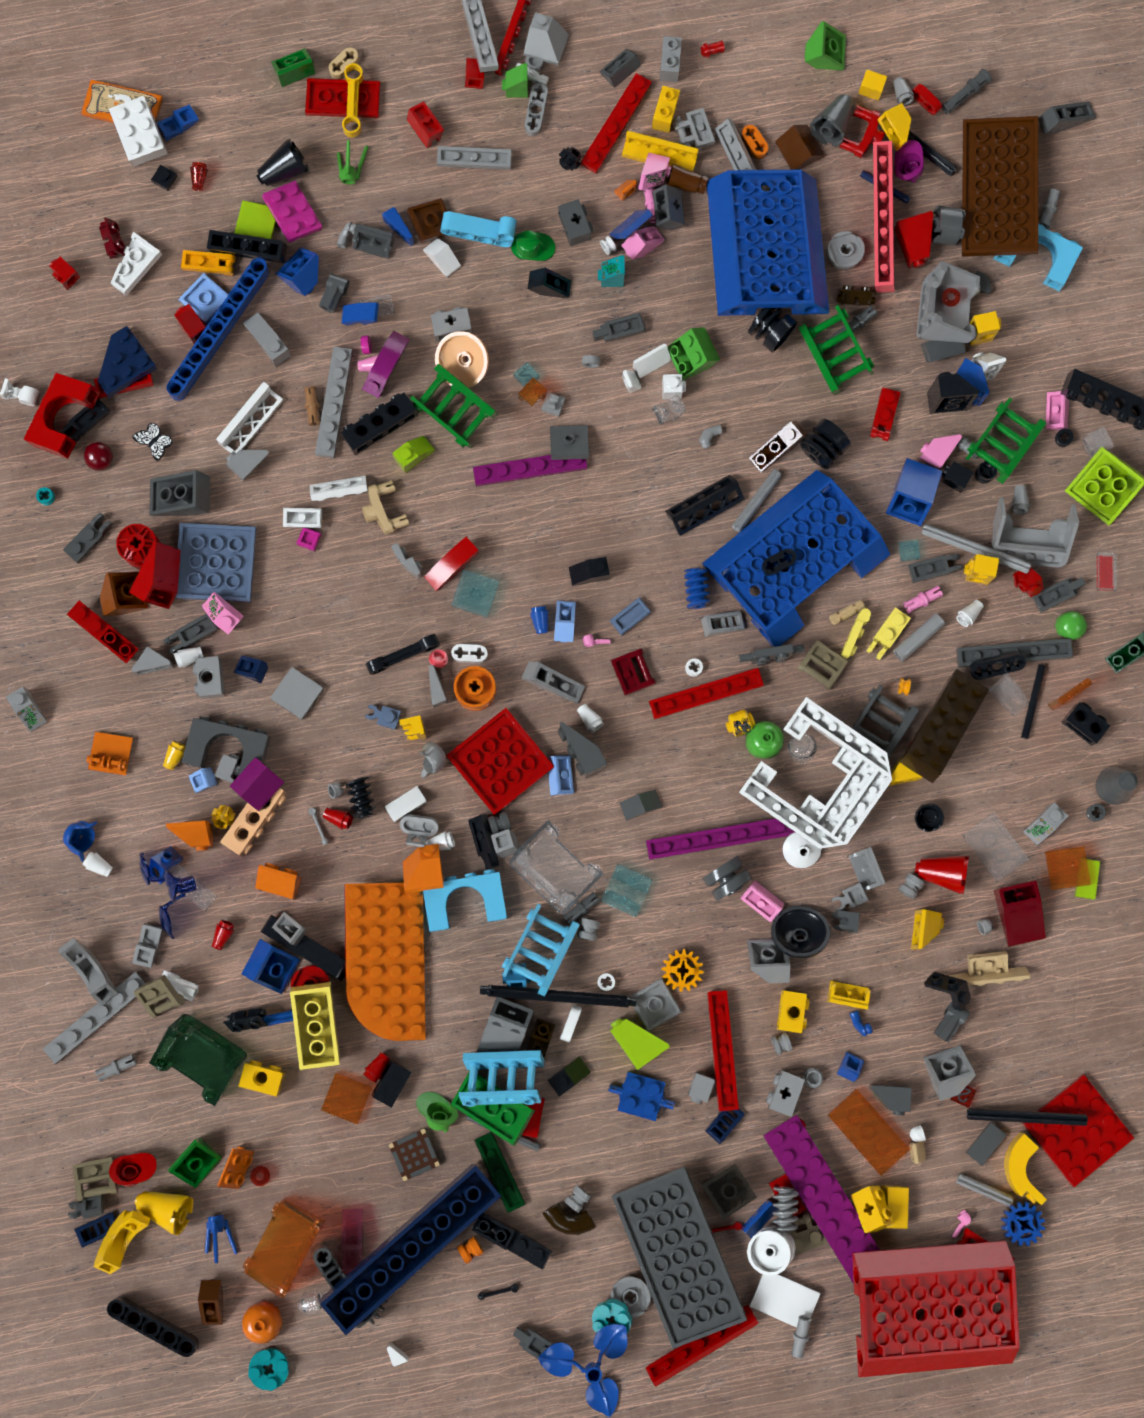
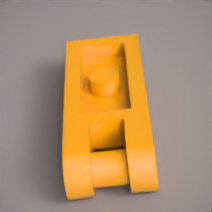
[181,250,236,276]

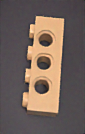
[220,788,286,856]

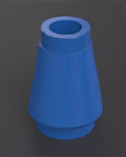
[530,606,548,634]

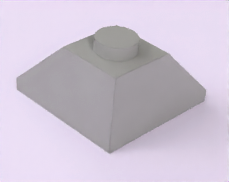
[524,12,569,66]
[747,939,790,983]
[923,1046,976,1101]

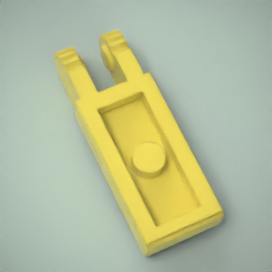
[866,607,911,660]
[840,608,871,660]

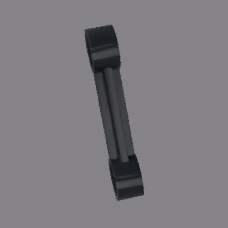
[365,634,440,675]

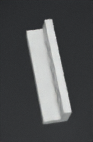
[216,382,284,453]

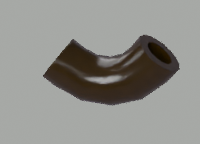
[542,1203,596,1235]

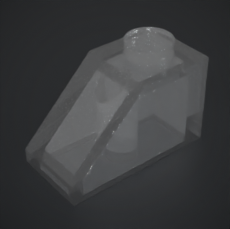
[989,673,1029,717]

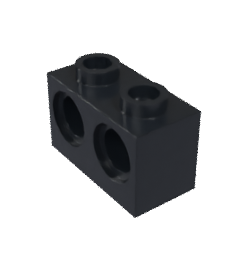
[1061,702,1110,746]

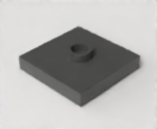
[550,425,589,460]

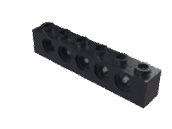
[1060,369,1144,430]

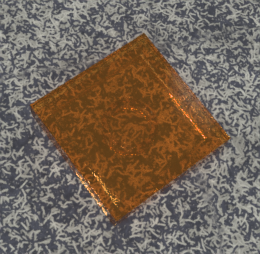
[1048,678,1092,710]
[1045,846,1091,891]
[321,1073,372,1125]

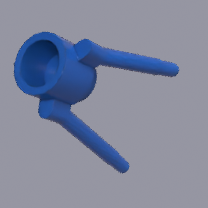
[205,1215,238,1264]

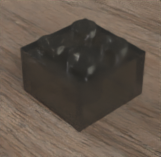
[700,1161,757,1219]

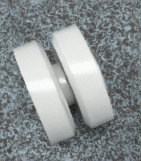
[747,1225,796,1276]

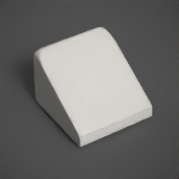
[622,370,641,393]
[387,1343,409,1367]

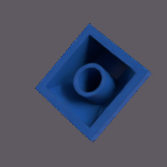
[275,247,319,296]

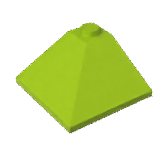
[1065,447,1144,526]

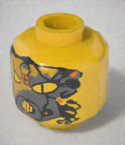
[725,709,755,737]

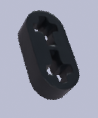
[761,549,796,576]

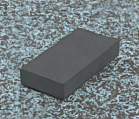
[965,1122,1006,1166]

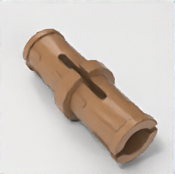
[304,386,320,426]

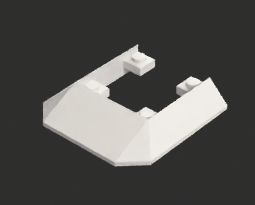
[739,697,892,849]

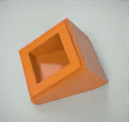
[614,180,637,201]

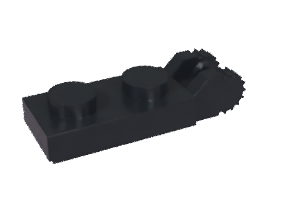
[60,398,110,442]

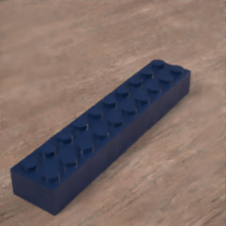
[318,1163,501,1335]

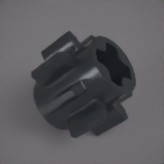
[559,147,581,171]

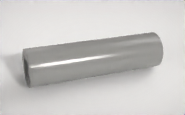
[893,613,945,662]

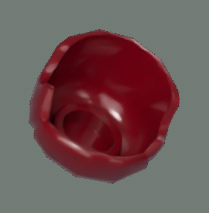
[84,442,113,471]

